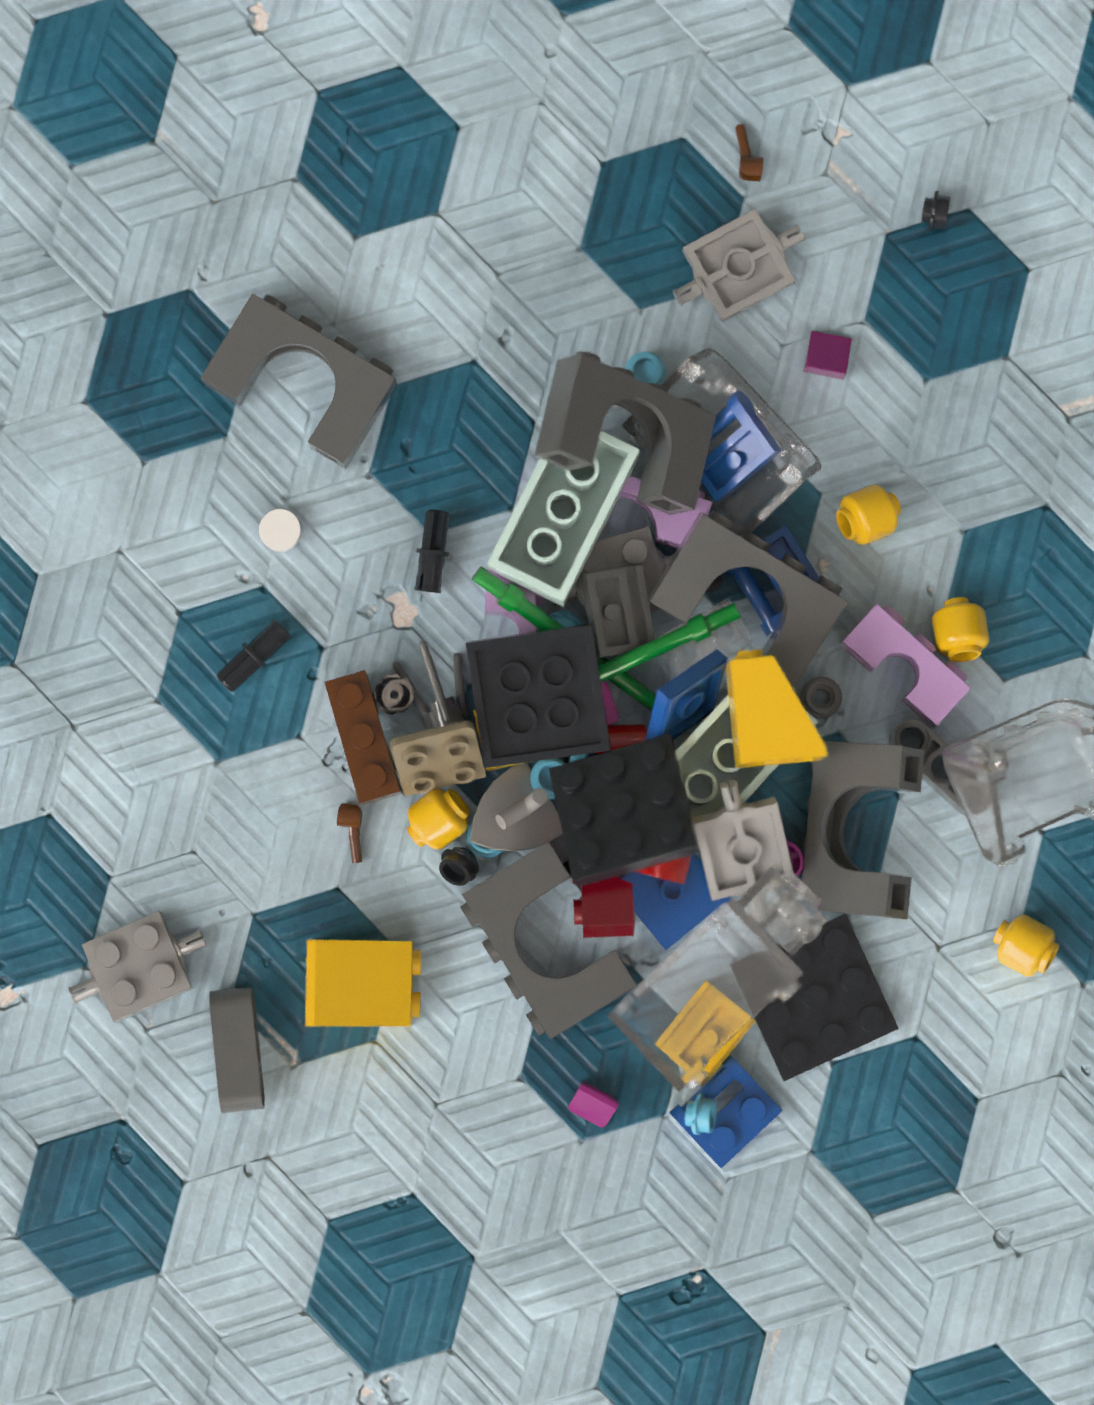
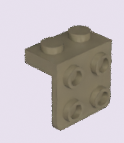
[390,721,486,796]

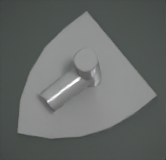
[470,763,563,852]

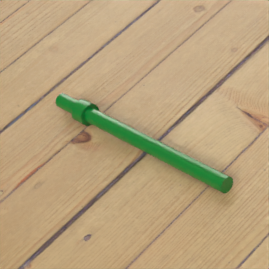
[472,566,656,712]
[599,603,741,682]

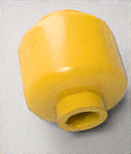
[836,484,901,545]
[932,597,990,662]
[407,788,470,850]
[993,914,1059,977]

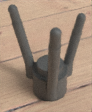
[393,641,470,729]

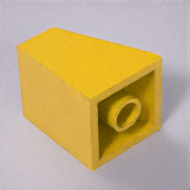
[725,650,827,769]
[305,940,422,1026]

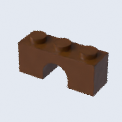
[324,670,402,806]

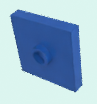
[645,649,727,740]
[621,854,730,950]

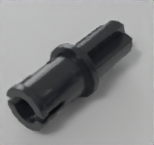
[414,509,449,594]
[217,619,292,692]

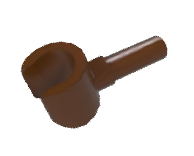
[735,124,763,182]
[337,803,362,863]

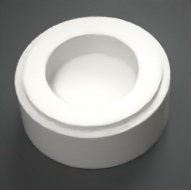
[259,509,302,552]

